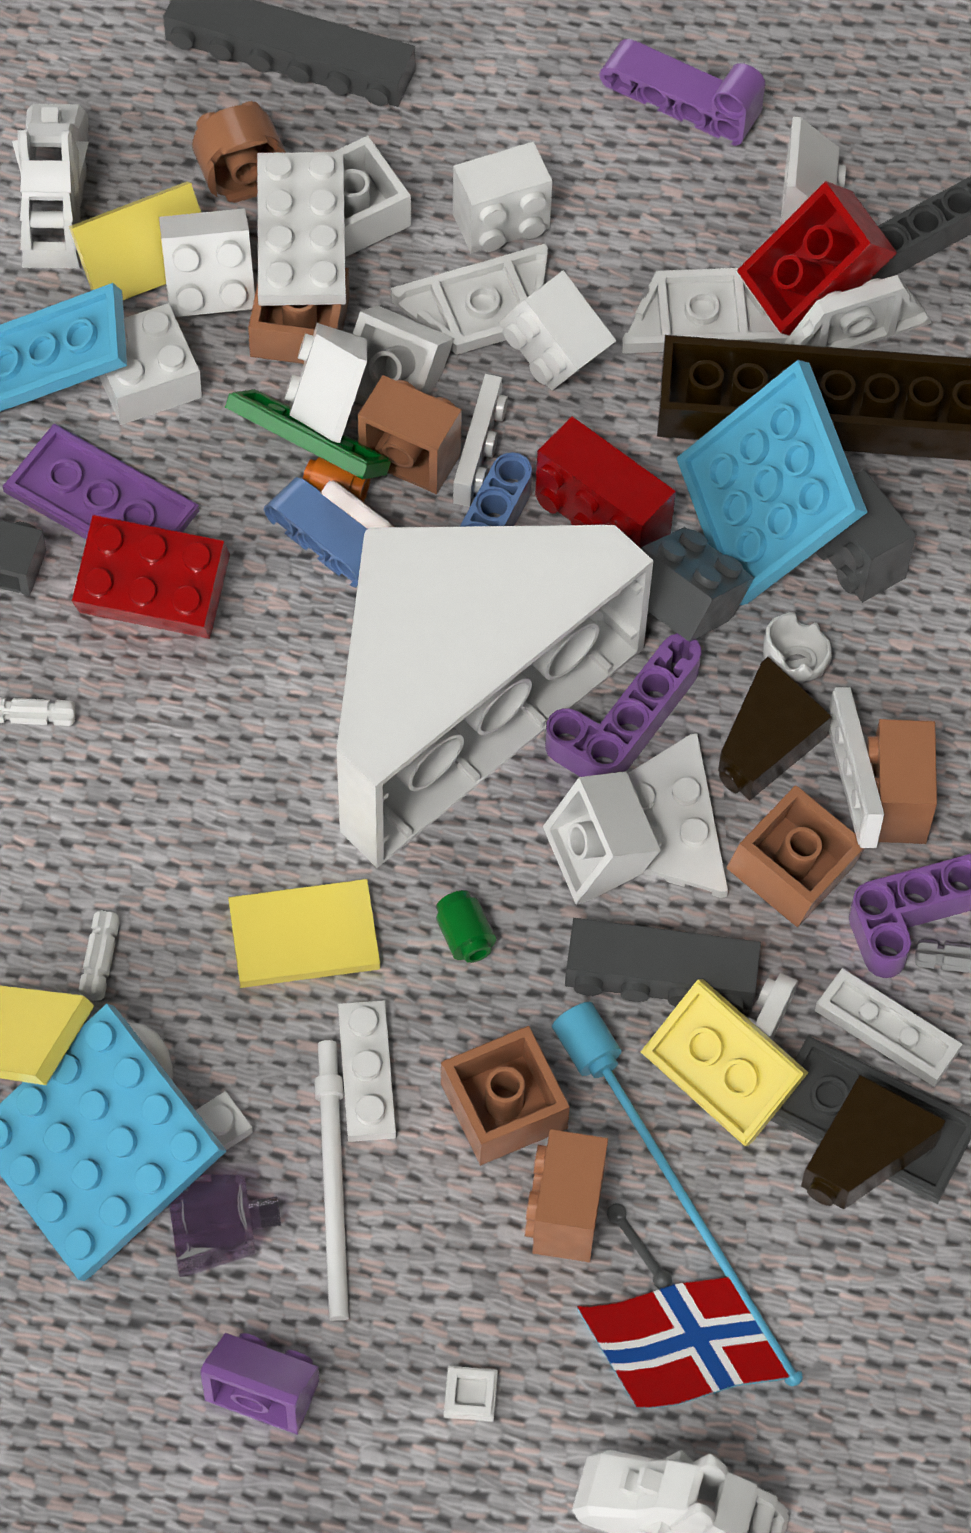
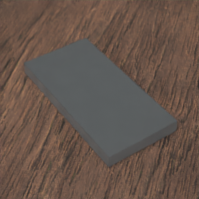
[770,1036,971,1204]

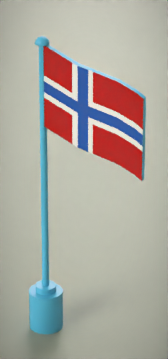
[552,1002,803,1408]

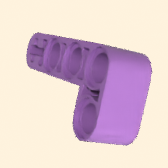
[599,39,765,146]
[545,633,701,777]
[849,854,971,978]

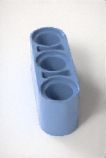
[460,452,532,527]
[264,477,367,588]

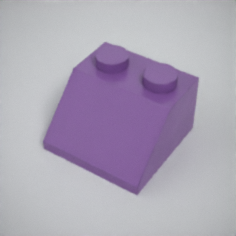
[200,1333,319,1435]

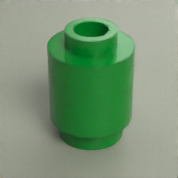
[436,890,496,963]

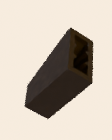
[718,657,832,801]
[801,1075,946,1210]

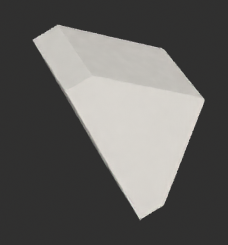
[337,525,654,868]

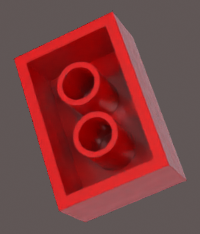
[736,181,897,336]
[535,416,676,549]
[72,515,230,639]

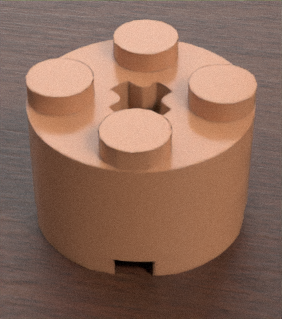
[192,101,286,203]

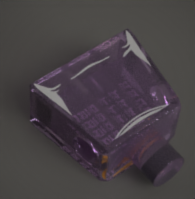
[169,1174,281,1277]

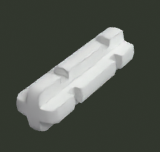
[0,697,76,726]
[79,910,120,1001]

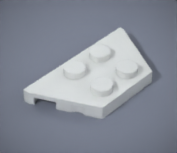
[390,243,548,355]
[622,268,789,354]
[784,275,931,349]
[627,733,728,898]

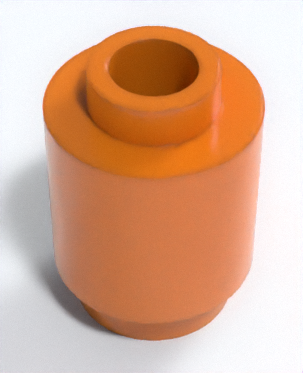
[303,456,371,502]

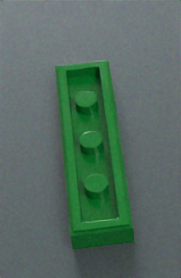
[225,389,391,479]

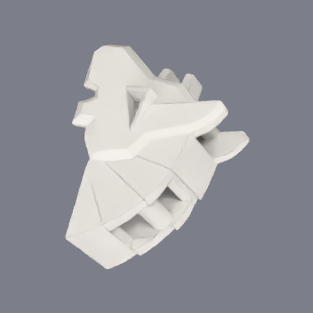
[12,104,89,268]
[572,1450,789,1533]

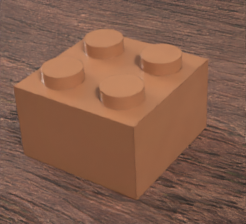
[248,267,350,364]
[358,375,462,494]
[867,719,937,844]
[726,785,865,928]
[441,1026,570,1166]
[524,1129,608,1263]

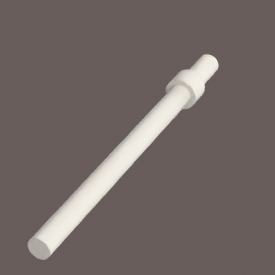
[314,1040,349,1321]

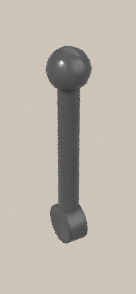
[607,1203,672,1289]

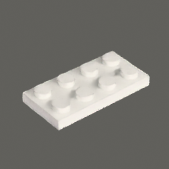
[257,152,346,306]

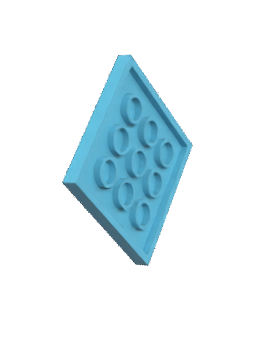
[676,360,867,606]
[0,1003,227,1281]

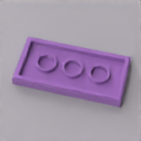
[3,423,199,539]

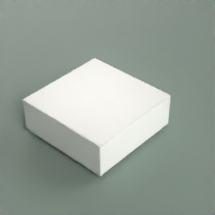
[444,1366,498,1422]

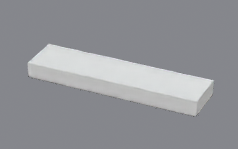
[828,687,884,848]

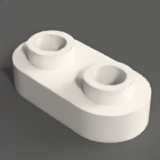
[749,973,798,1040]

